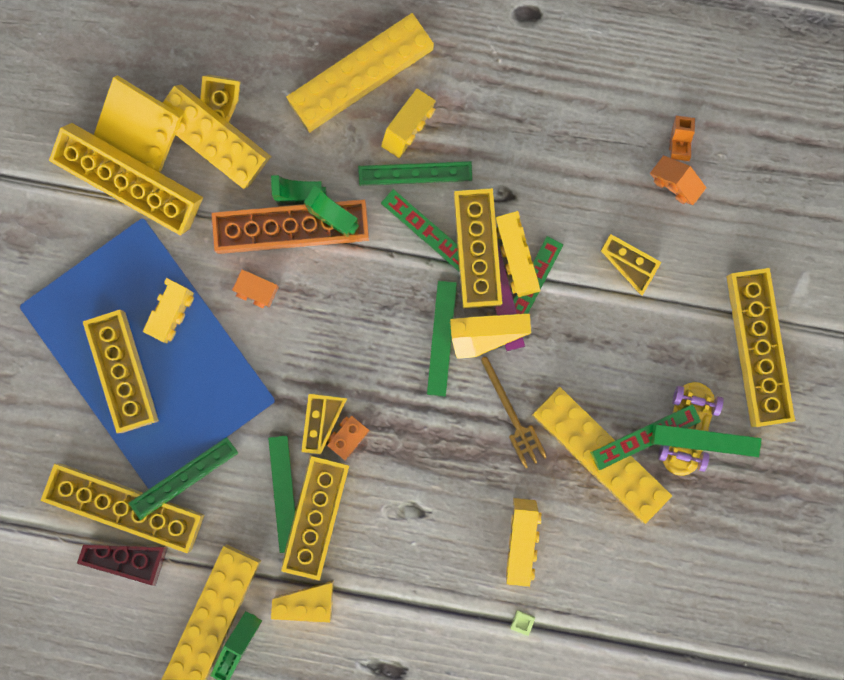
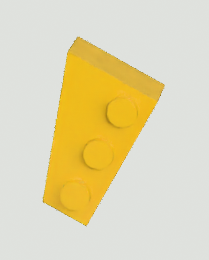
[381,89,436,159]
[600,234,662,296]
[143,278,194,343]
[301,394,347,454]
[271,580,334,623]

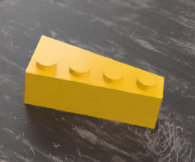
[496,211,540,298]
[506,498,542,587]

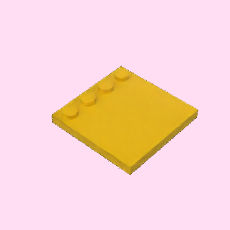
[94,75,183,173]

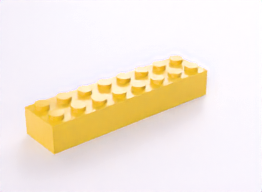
[286,13,434,133]
[49,123,203,236]
[726,268,795,427]
[532,387,672,524]
[40,463,205,553]
[161,544,262,680]

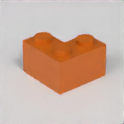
[650,155,707,205]

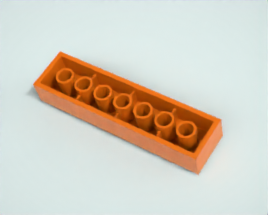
[212,199,369,254]

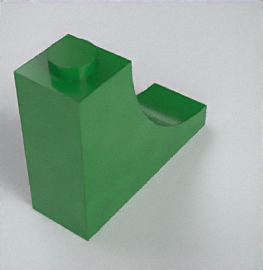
[271,175,327,205]
[304,186,359,237]
[210,611,262,680]

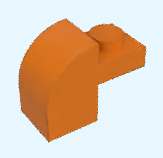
[669,115,695,161]

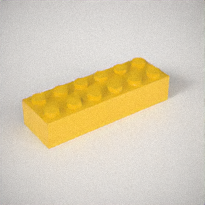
[163,84,272,189]
[453,188,502,309]
[83,310,159,433]
[281,455,349,581]

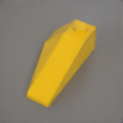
[195,75,240,152]
[450,314,532,359]

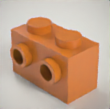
[232,269,279,308]
[327,416,370,460]

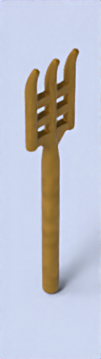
[481,356,547,469]

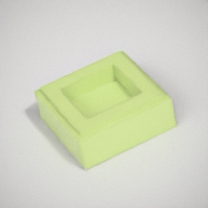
[510,610,535,636]

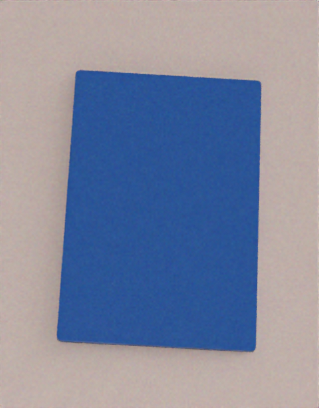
[20,219,275,489]

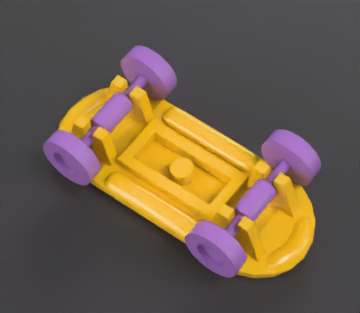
[658,382,724,476]

